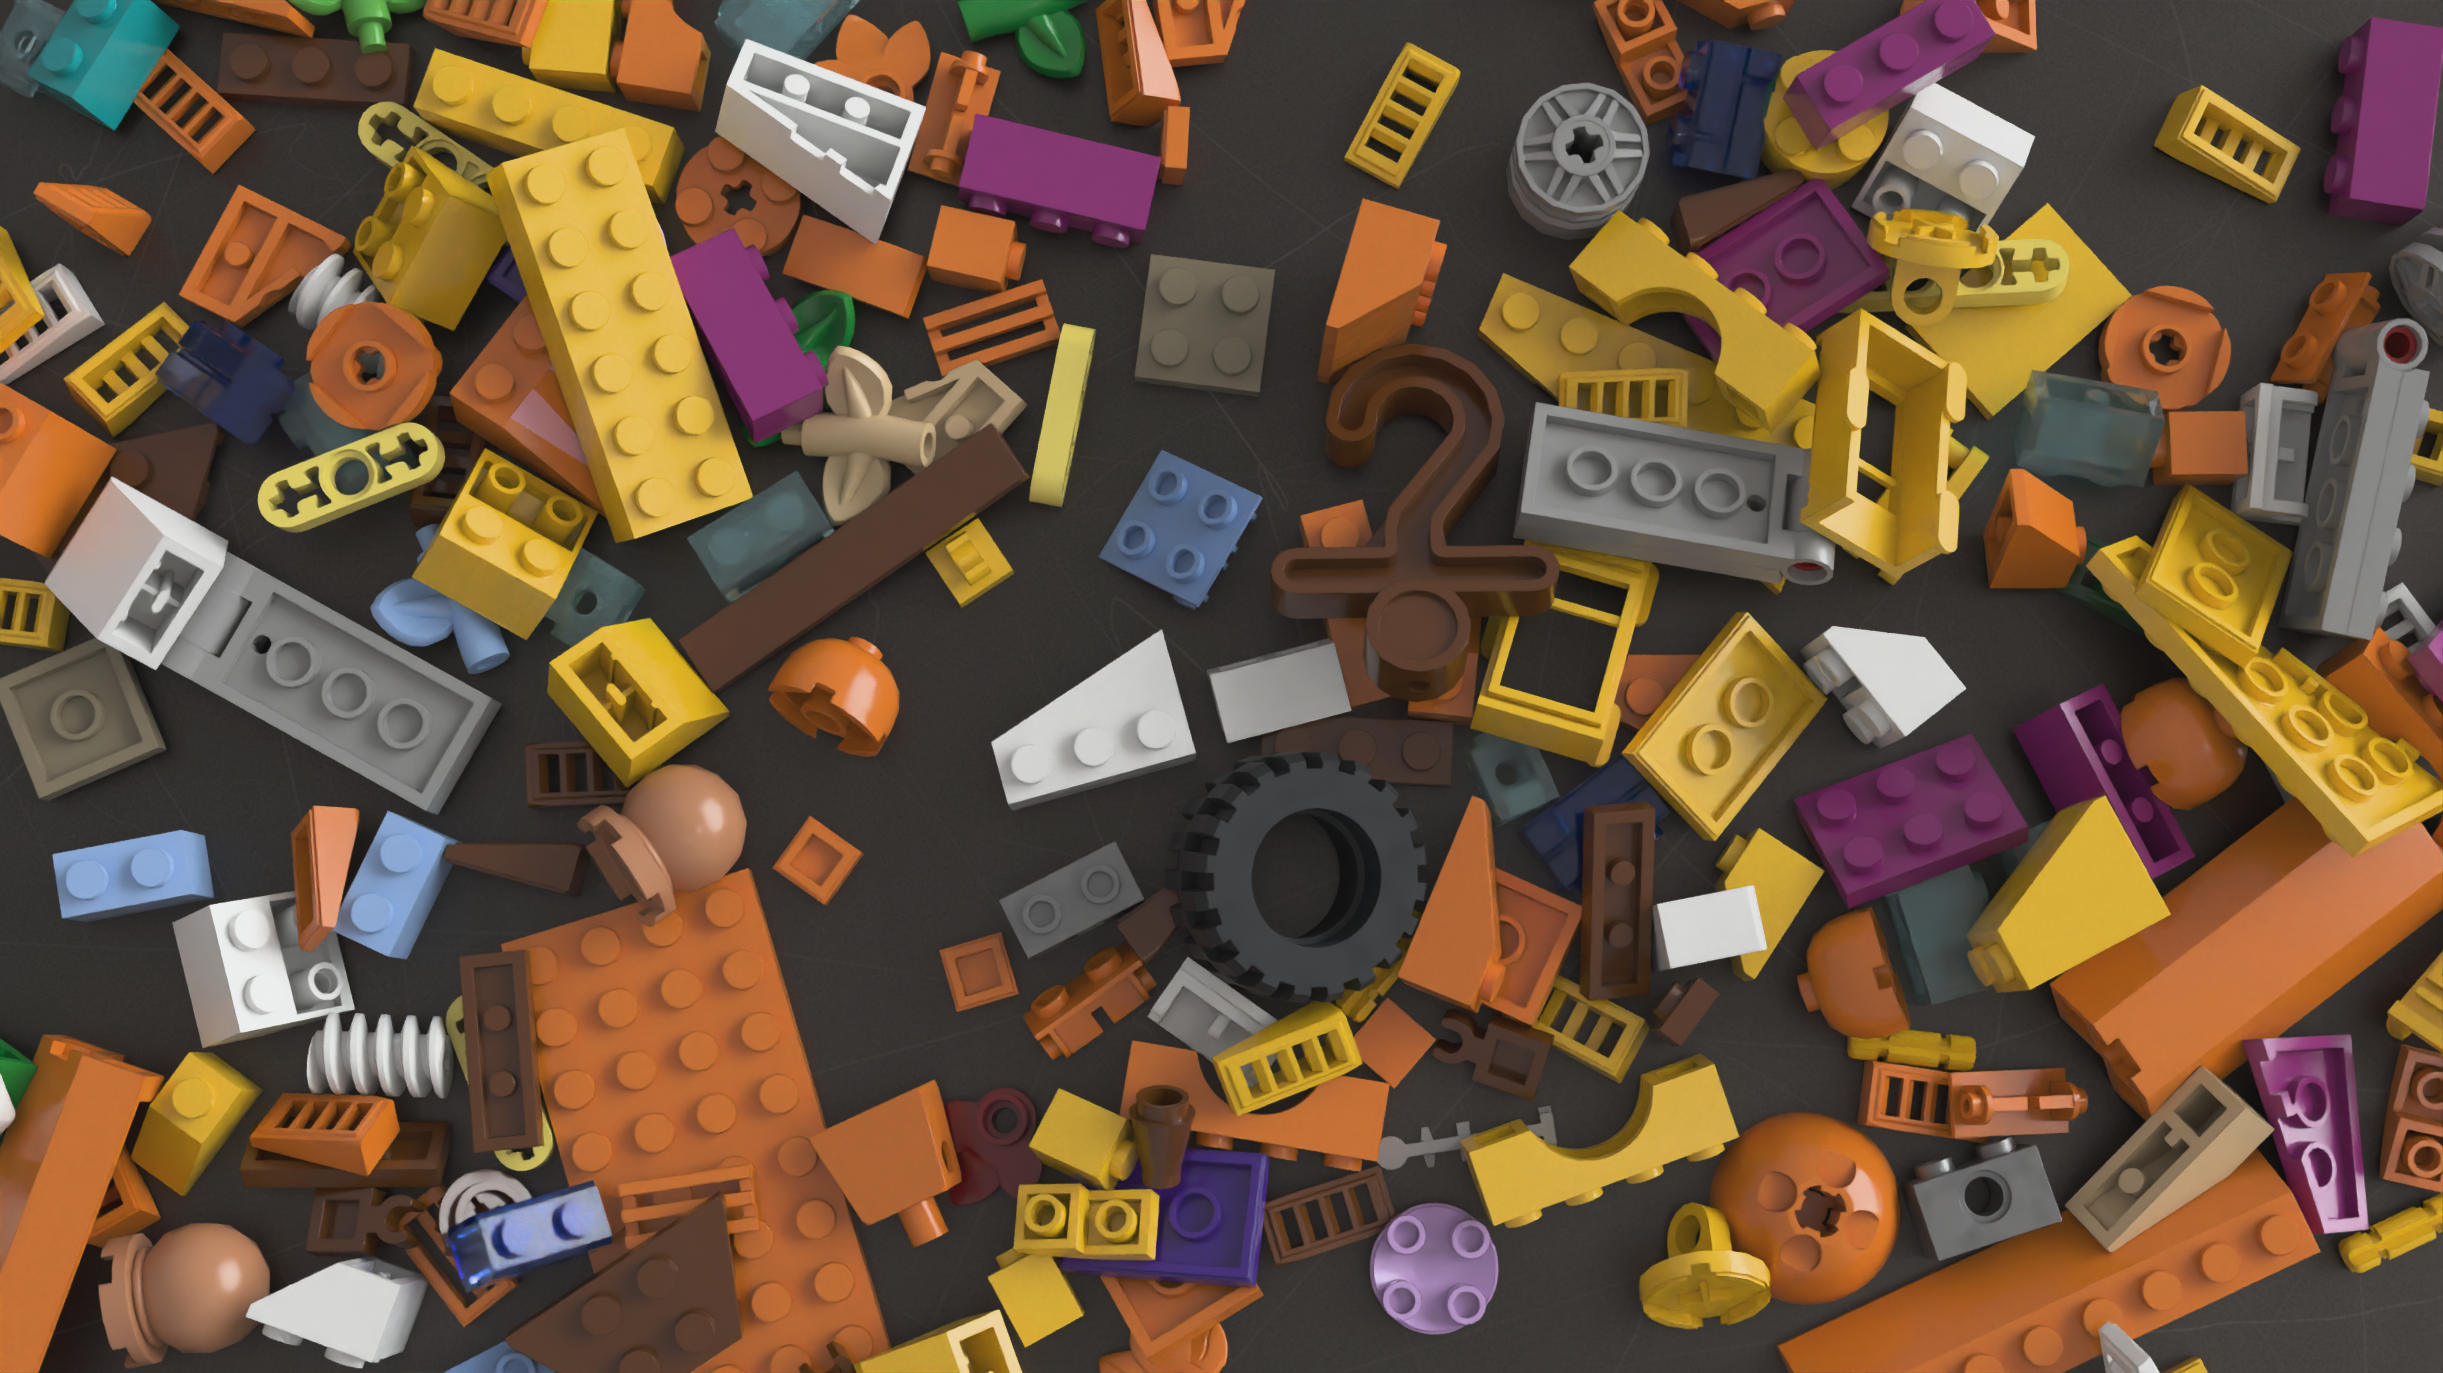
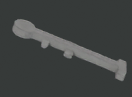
[1377,1105,1557,1170]

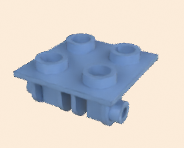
[1098,450,1263,611]

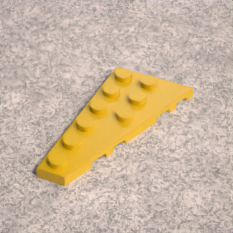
[1477,273,1815,595]
[2086,535,2443,858]

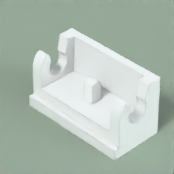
[2231,383,2318,526]
[1206,638,1352,743]
[1147,957,1278,1087]

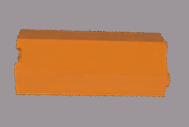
[2050,796,2443,1121]
[0,1034,166,1373]

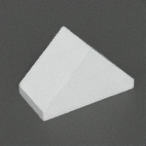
[1651,885,1767,972]

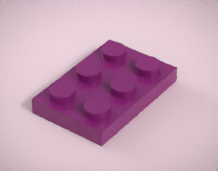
[1679,179,1891,365]
[1794,733,2029,909]

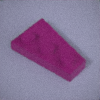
[2242,1034,2369,1234]

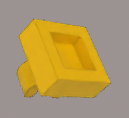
[925,518,1014,608]

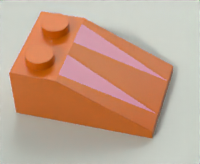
[449,296,606,517]

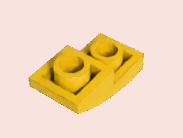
[1013,1183,1160,1260]

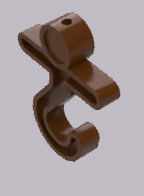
[1270,344,1560,702]

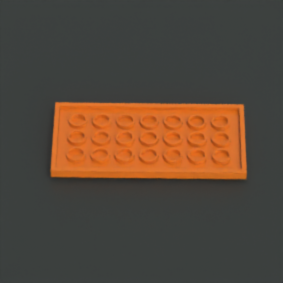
[500,868,892,1373]

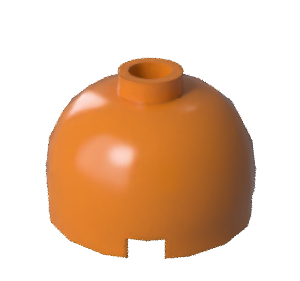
[768,637,900,757]
[2121,678,2248,811]
[1797,907,1911,1040]

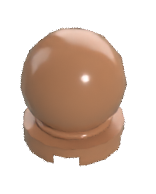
[577,764,747,928]
[99,1222,270,1369]

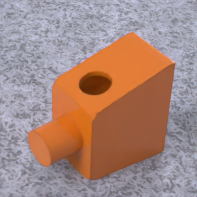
[809,1079,961,1248]

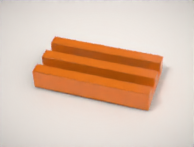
[923,279,1061,378]
[617,1164,760,1250]
[399,1183,520,1327]

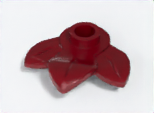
[944,1088,1043,1206]

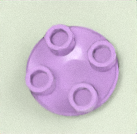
[1370,1203,1499,1334]

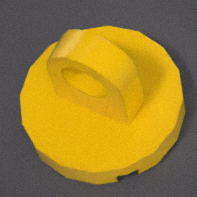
[1867,208,1999,327]
[1638,1202,1771,1329]

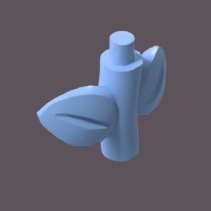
[370,524,510,674]

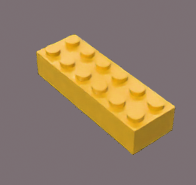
[485,127,754,543]

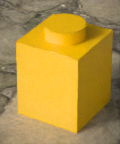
[1029,1088,1139,1190]
[988,1247,1085,1348]

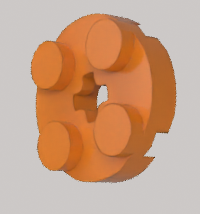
[675,136,804,258]
[2098,286,2231,414]
[306,301,443,431]

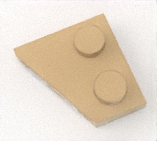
[888,360,1028,475]

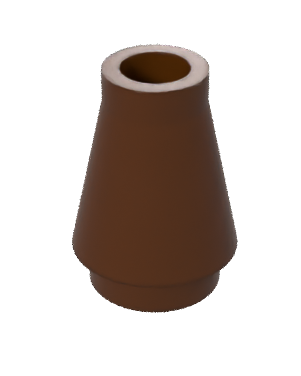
[1129,1085,1195,1189]

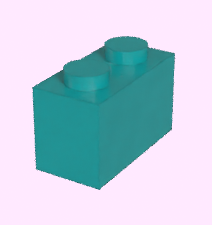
[27,0,181,131]

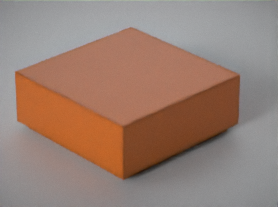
[1158,106,1190,185]
[772,816,864,906]
[939,932,1020,1013]
[1353,997,1436,1089]

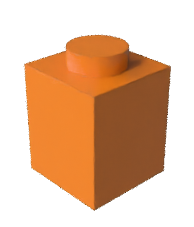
[927,205,1027,294]
[2143,411,2248,486]

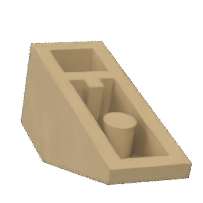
[2065,1065,2275,1252]

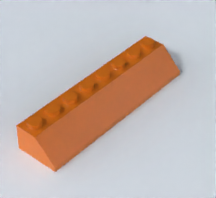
[1776,1148,2321,1373]

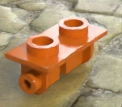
[907,51,1001,187]
[2270,272,2381,403]
[1022,941,1157,1061]
[1948,1068,2088,1138]

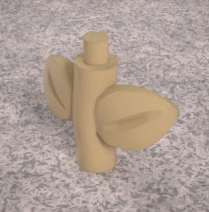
[781,346,936,526]

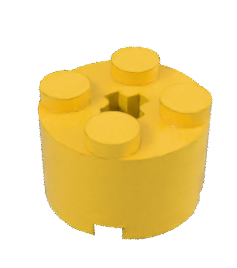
[1750,50,1889,191]

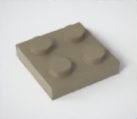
[1135,254,1275,397]
[0,638,167,801]

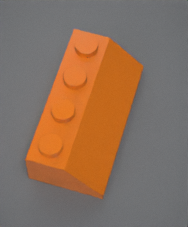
[1316,199,1447,385]

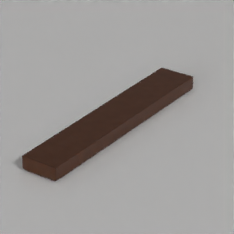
[679,423,1030,693]

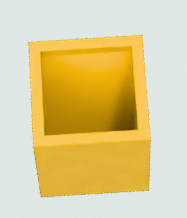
[1966,795,2171,993]

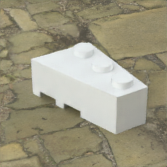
[715,39,926,245]
[991,629,1196,811]

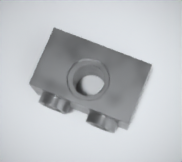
[999,841,1145,961]
[1899,1136,2062,1261]

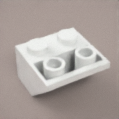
[1851,83,2035,234]
[44,476,228,670]
[1799,626,1966,749]
[172,891,355,1048]
[246,1257,429,1368]

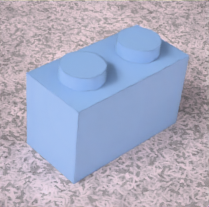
[332,811,461,959]
[52,830,214,922]

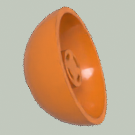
[1708,1111,1902,1305]

